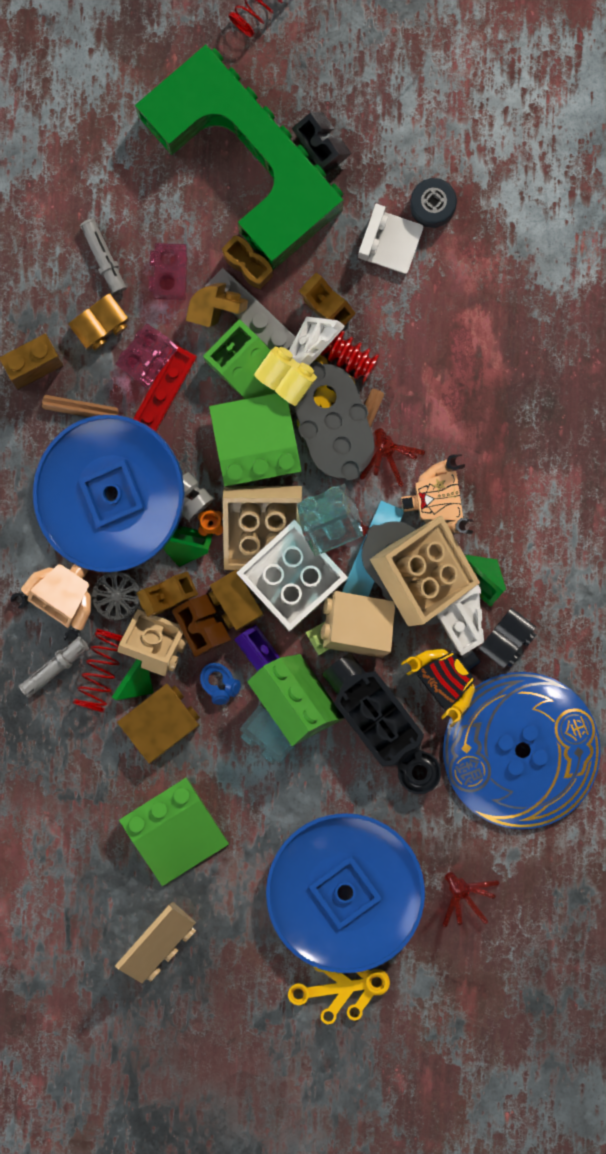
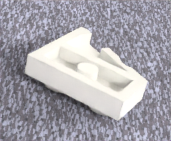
[289,316,344,365]
[437,585,484,656]

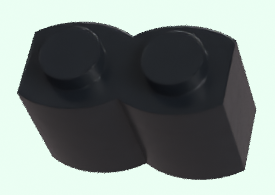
[479,607,537,668]

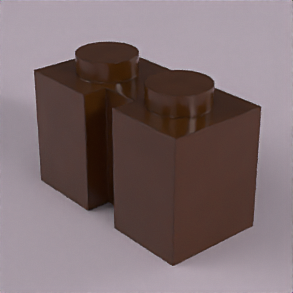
[172,594,231,657]

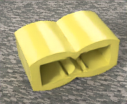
[254,346,317,406]

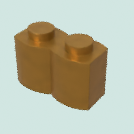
[222,235,273,289]
[68,293,129,351]

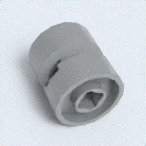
[182,472,214,522]

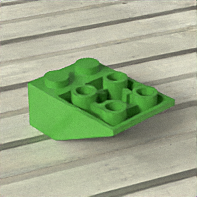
[203,319,276,399]

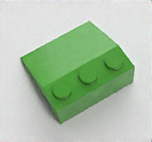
[209,393,302,486]
[247,654,344,747]
[119,777,229,886]

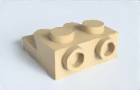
[117,609,187,676]

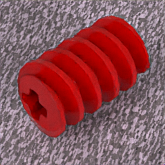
[321,330,379,384]

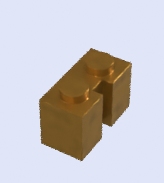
[208,569,264,631]

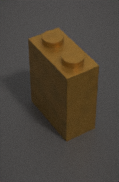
[0,333,64,389]
[117,684,200,764]

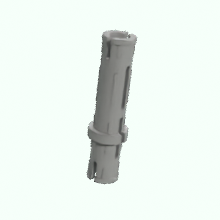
[80,218,127,295]
[19,636,89,698]

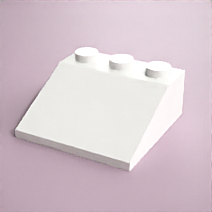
[237,520,348,632]

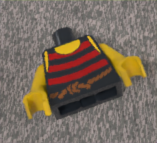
[401,649,480,727]

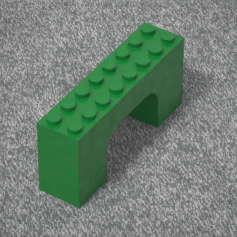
[135,44,344,270]

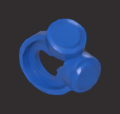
[200,663,241,705]

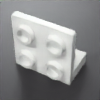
[358,204,423,274]

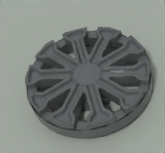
[92,572,140,621]

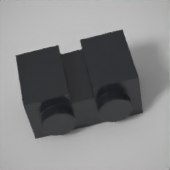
[292,112,352,170]

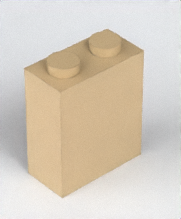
[321,591,395,658]

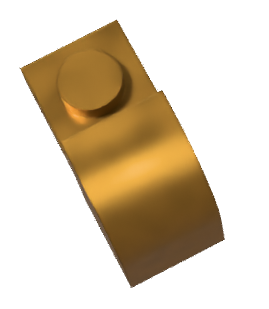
[299,272,356,326]
[186,283,248,327]
[136,571,199,617]

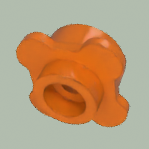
[198,510,223,536]

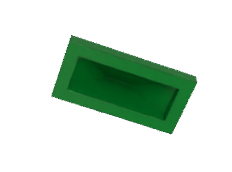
[163,525,213,567]
[465,555,506,606]
[112,659,154,701]

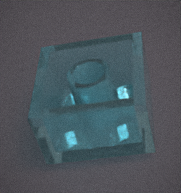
[297,484,363,556]
[239,705,297,764]

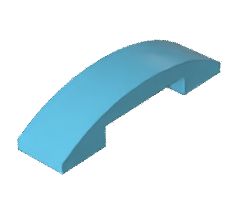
[342,501,404,597]

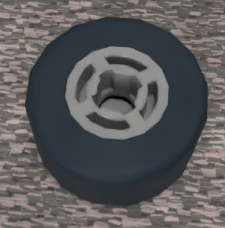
[410,178,457,228]

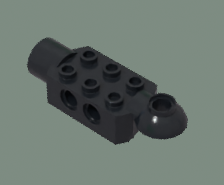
[322,652,441,794]

